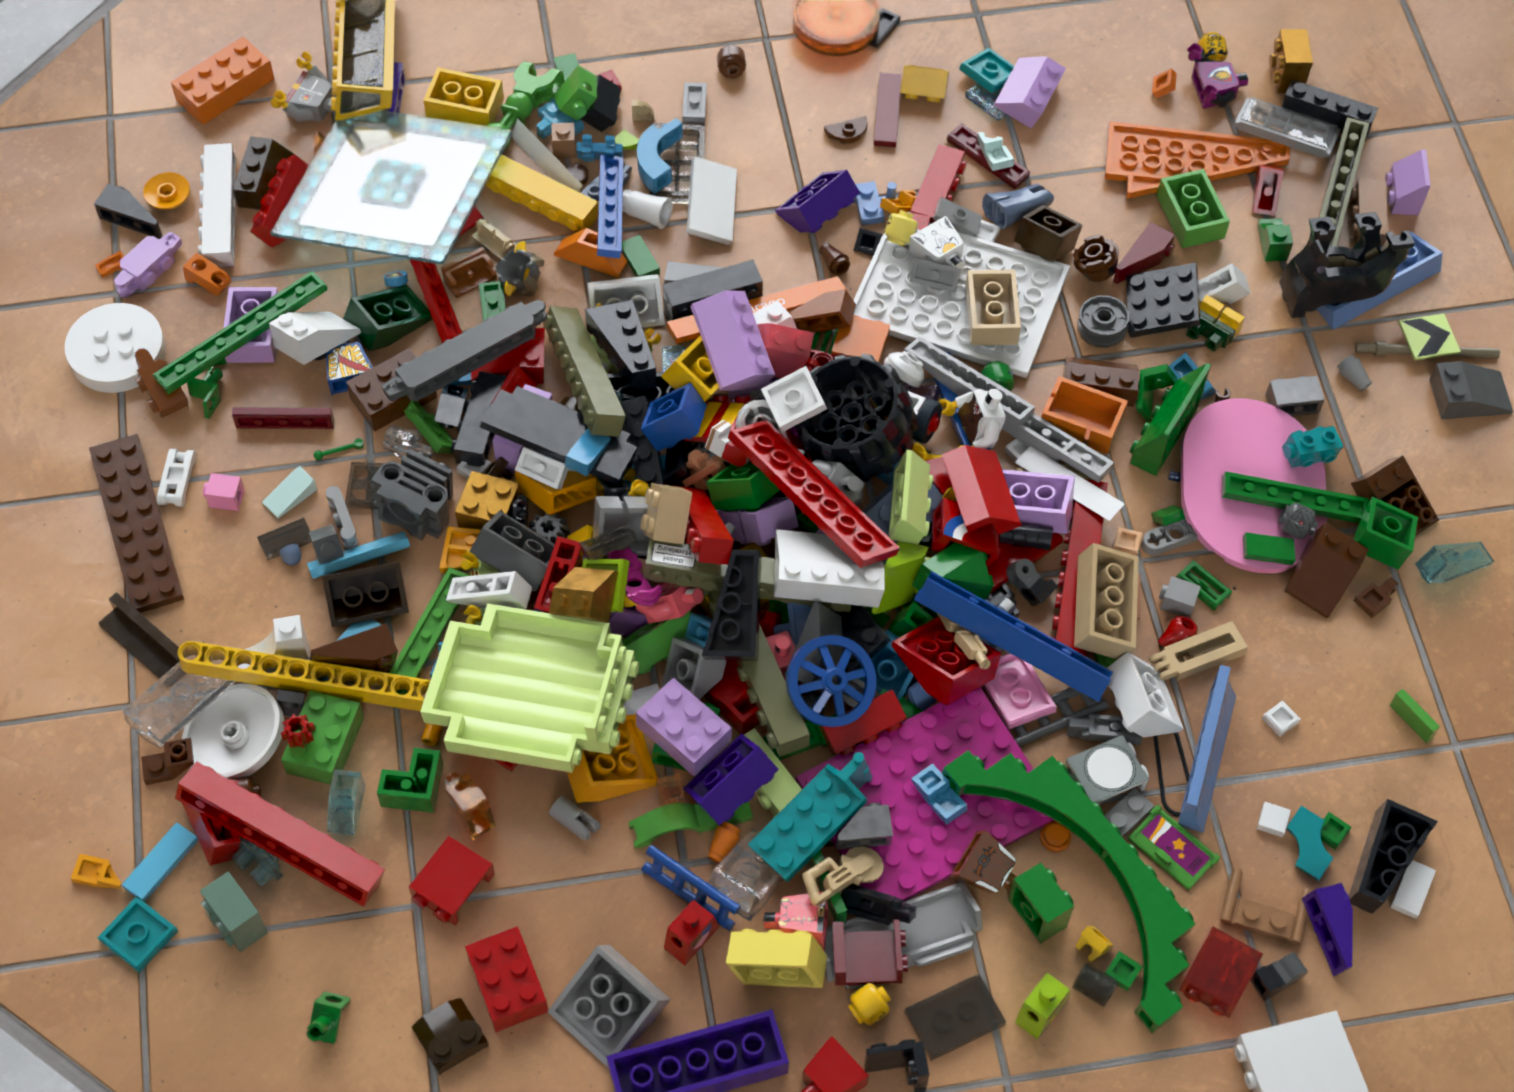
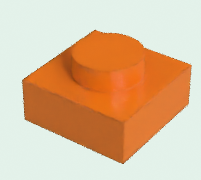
[1152,68,1177,98]

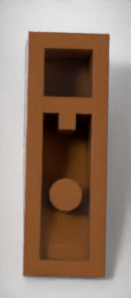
[788,289,856,333]

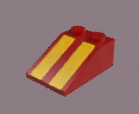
[684,394,754,442]

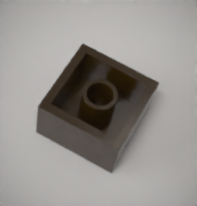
[1014,205,1083,262]

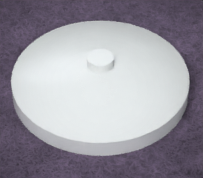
[182,683,284,779]

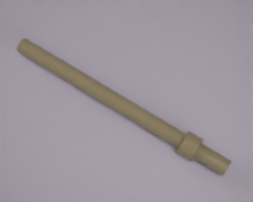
[1355,341,1500,358]

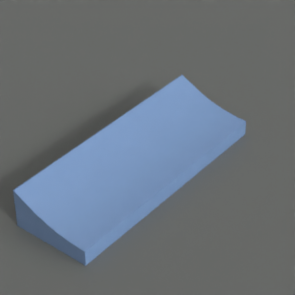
[1316,231,1443,330]
[1178,665,1236,833]

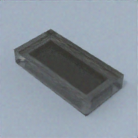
[257,517,311,561]

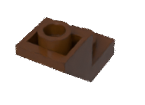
[141,738,194,785]

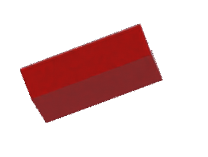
[942,445,1022,535]

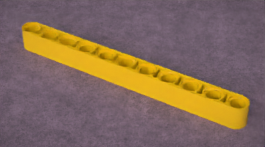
[178,641,431,711]

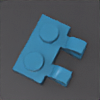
[576,134,624,162]

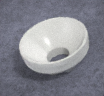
[884,351,924,387]

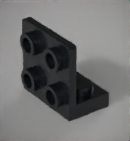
[864,1039,930,1092]

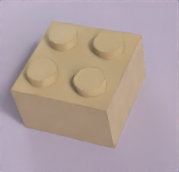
[641,483,692,545]

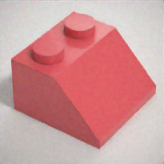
[757,323,814,379]

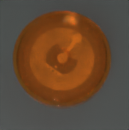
[792,0,880,56]

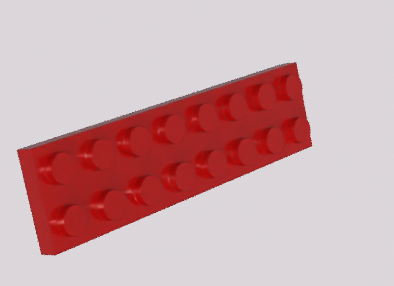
[728,420,900,568]

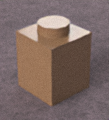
[551,122,576,159]

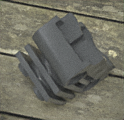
[371,449,453,541]

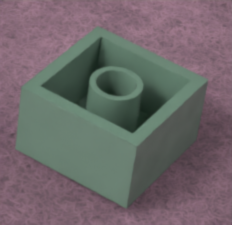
[200,871,268,952]

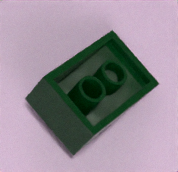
[343,285,433,351]

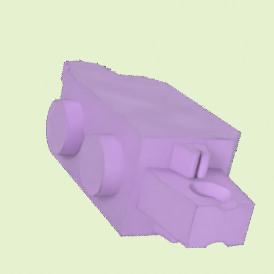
[114,232,182,298]

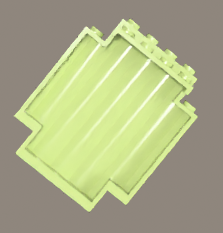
[420,604,639,773]

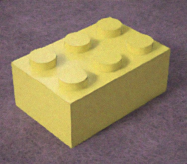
[726,929,827,988]

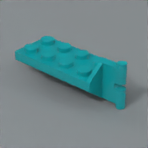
[748,752,873,883]

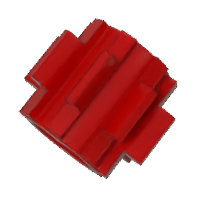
[281,714,316,749]

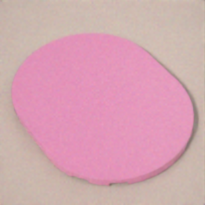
[1180,398,1327,574]

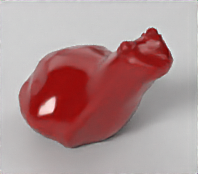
[1158,616,1197,648]

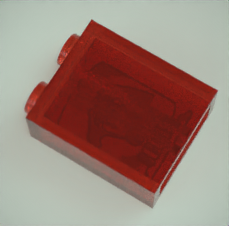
[1179,927,1263,1018]

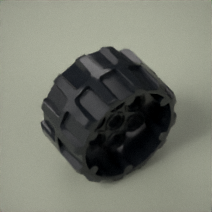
[794,353,919,482]

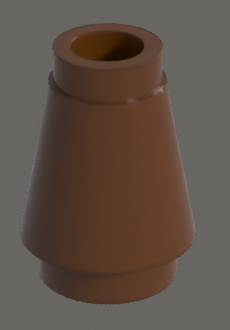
[819,243,850,275]

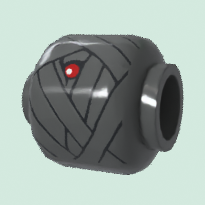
[1278,502,1318,539]

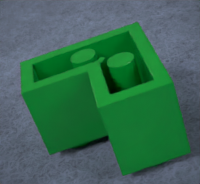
[377,748,444,813]

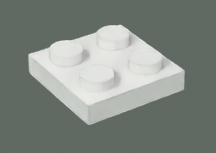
[761,366,827,432]

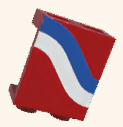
[932,498,1001,568]

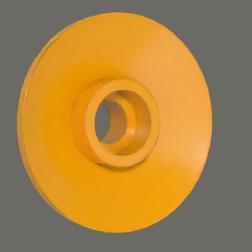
[143,172,190,210]

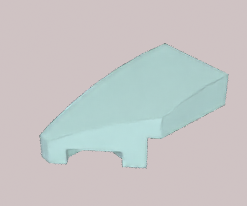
[977,132,1014,171]

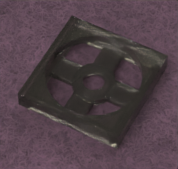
[345,462,384,510]

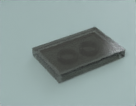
[904,974,1006,1061]

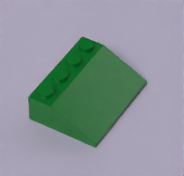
[1129,363,1211,476]

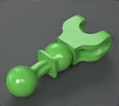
[482,61,565,152]

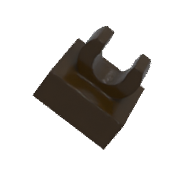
[484,457,513,480]

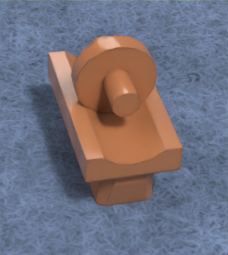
[682,449,726,491]

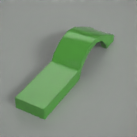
[629,802,753,849]

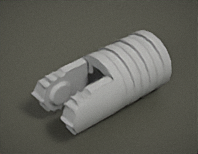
[549,796,601,841]

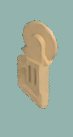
[802,846,884,907]

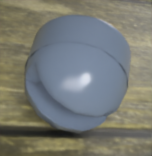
[279,544,301,565]

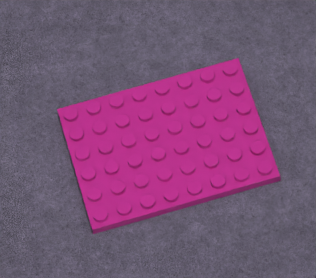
[795,687,1055,902]

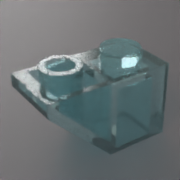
[327,769,365,835]

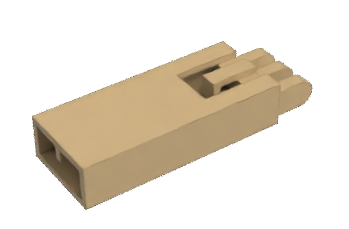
[1149,621,1248,681]

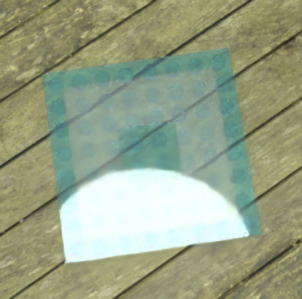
[270,105,512,265]

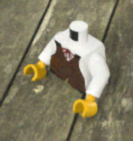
[939,389,1006,449]

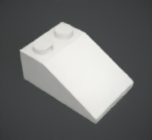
[269,312,361,365]

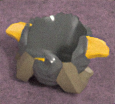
[495,241,545,297]

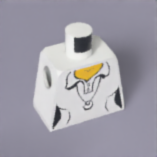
[909,216,964,269]

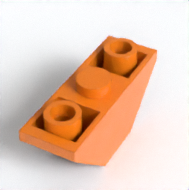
[554,228,628,278]

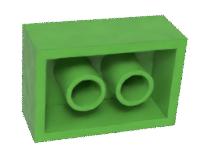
[1157,169,1230,248]
[281,690,364,786]

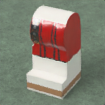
[705,420,750,467]

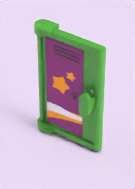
[1128,804,1221,890]

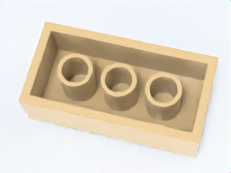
[1074,543,1139,659]

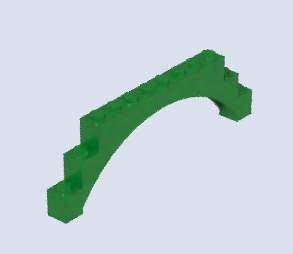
[942,750,1196,1034]

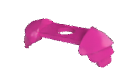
[608,547,662,607]

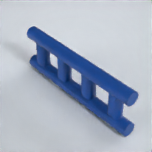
[641,845,741,932]

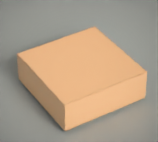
[1113,527,1142,556]

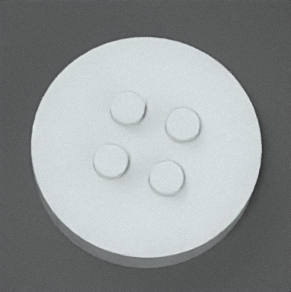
[65,303,166,393]

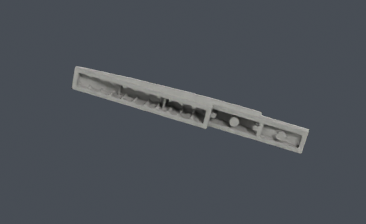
[904,336,1114,483]

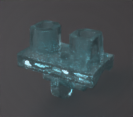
[232,837,283,886]

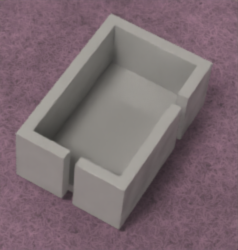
[592,496,650,556]

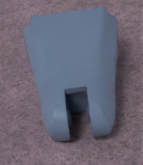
[982,184,1054,230]

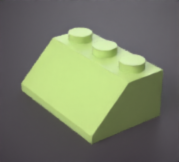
[889,450,933,544]

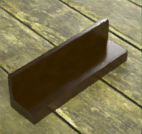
[99,592,188,685]

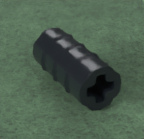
[1000,523,1053,551]

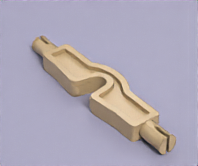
[937,613,990,669]

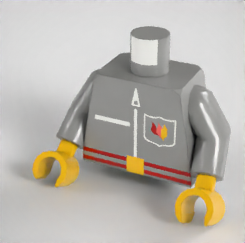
[271,51,342,122]

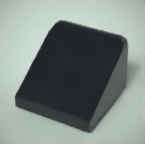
[854,228,883,256]

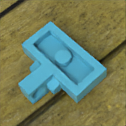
[536,99,584,139]

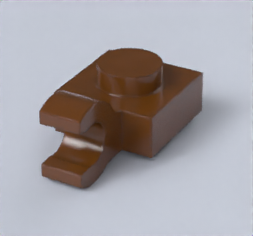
[1354,577,1399,618]

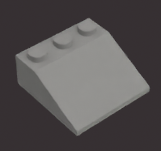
[547,945,670,1067]

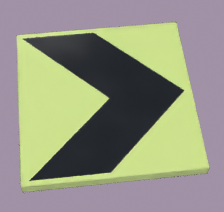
[1398,313,1461,360]

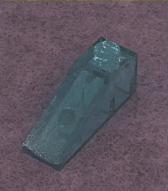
[1415,541,1494,584]

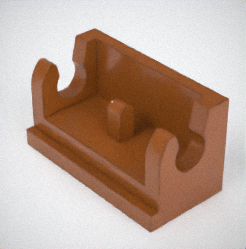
[441,247,497,298]

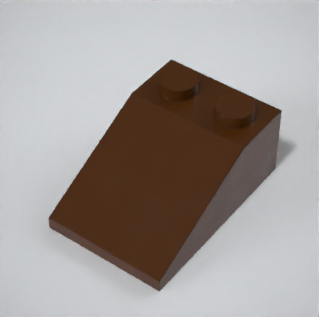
[1284,522,1369,618]
[309,624,398,673]

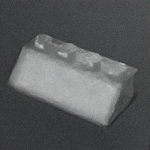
[123,641,236,748]

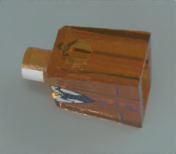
[445,773,496,839]

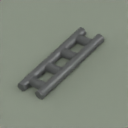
[1000,687,1109,747]

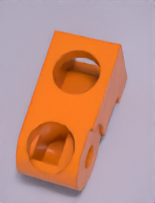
[183,253,231,296]

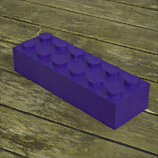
[606,1010,789,1092]

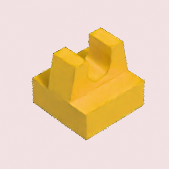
[1075,926,1114,962]

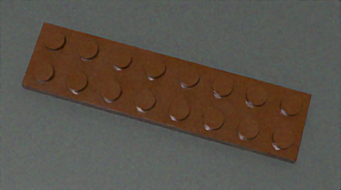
[89,434,184,613]

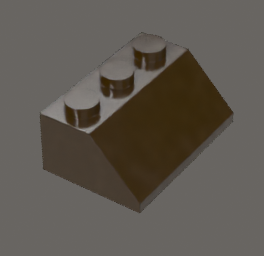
[233,136,297,210]
[322,561,409,627]

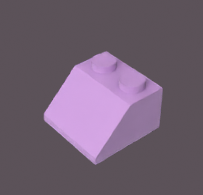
[1385,150,1431,215]

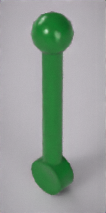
[313,438,364,460]

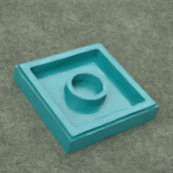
[959,48,1014,93]
[97,896,178,973]

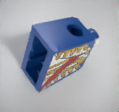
[326,340,373,395]

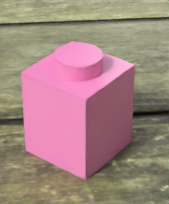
[203,473,245,511]

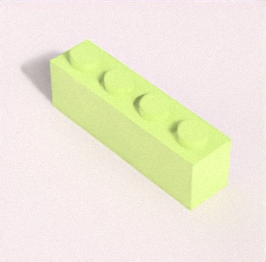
[730,728,802,818]

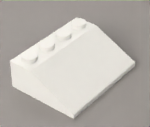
[774,529,885,607]

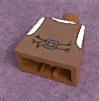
[951,830,1017,893]

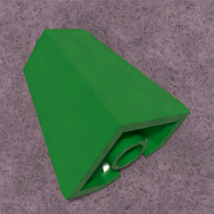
[912,542,994,600]

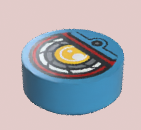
[383,271,408,287]

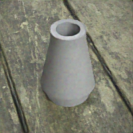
[1337,355,1372,392]

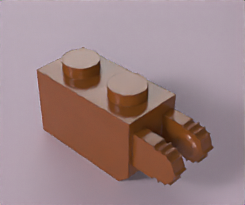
[135,348,188,418]

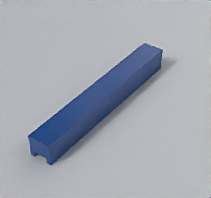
[914,571,1113,702]

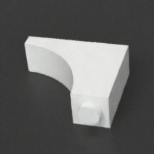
[238,615,310,673]

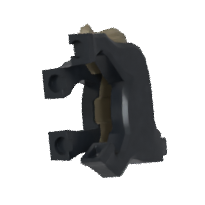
[1279,212,1415,318]

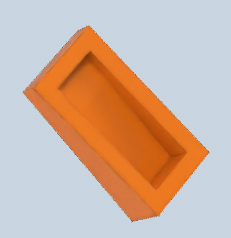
[95,250,125,277]

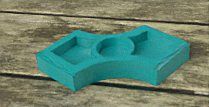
[1286,805,1334,881]

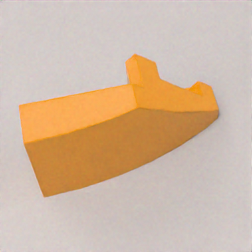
[879,190,916,214]

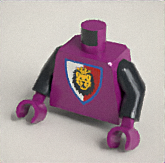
[1187,43,1248,109]

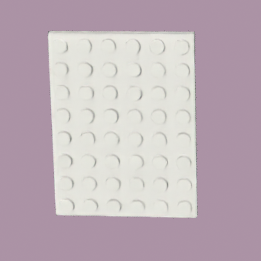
[853,223,1070,378]

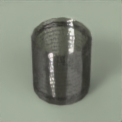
[1072,963,1118,1007]

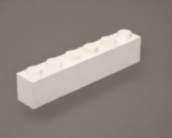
[198,143,236,267]

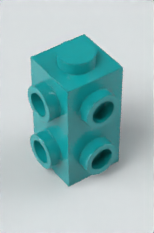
[1282,426,1344,468]

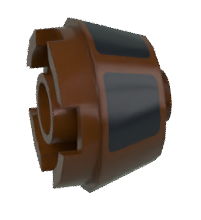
[1073,235,1119,282]

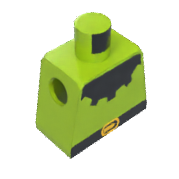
[1015,973,1070,1040]

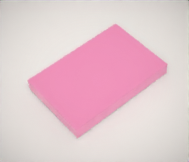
[983,653,1056,729]

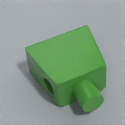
[553,65,597,121]

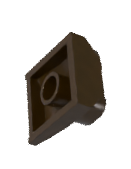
[412,998,489,1075]

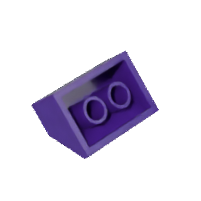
[775,170,860,233]
[683,733,779,826]

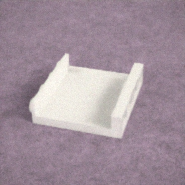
[1234,1011,1369,1092]

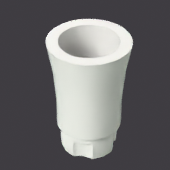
[622,190,673,229]

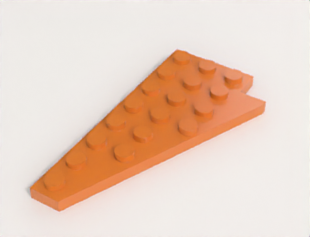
[1104,121,1290,199]

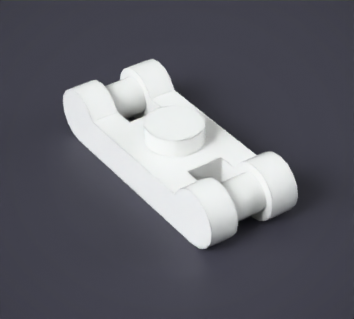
[157,449,196,507]

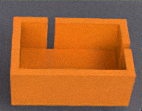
[1041,376,1128,454]

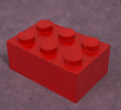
[465,926,548,1033]

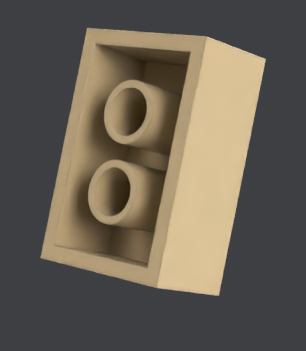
[965,270,1021,345]

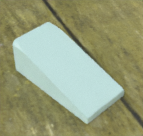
[262,466,317,519]

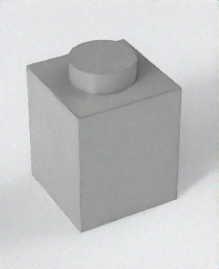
[1159,576,1201,617]

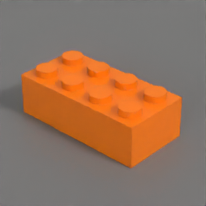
[171,36,275,125]

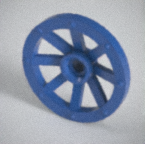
[786,635,876,727]

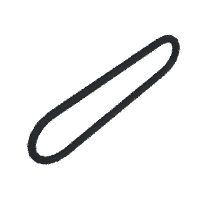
[1154,732,1190,816]

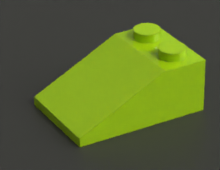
[871,541,930,614]

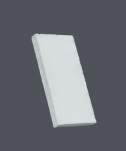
[686,156,737,246]

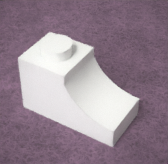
[1199,264,1251,305]

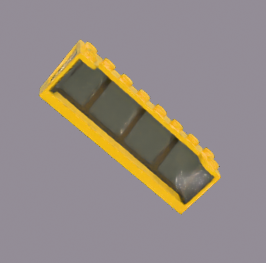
[331,0,395,121]

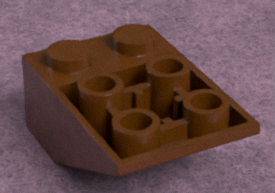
[1351,455,1439,536]

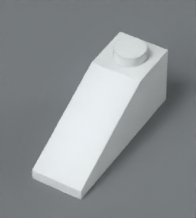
[446,571,532,610]

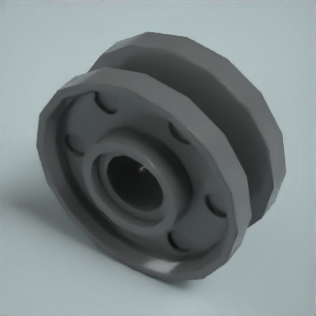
[1078,295,1129,348]

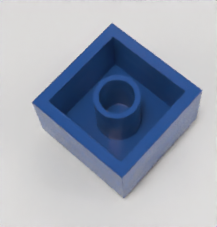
[641,383,707,452]

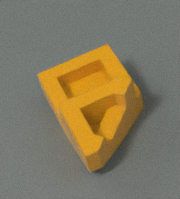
[71,853,122,889]

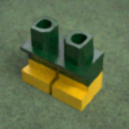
[1186,295,1245,351]

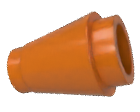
[707,822,741,864]

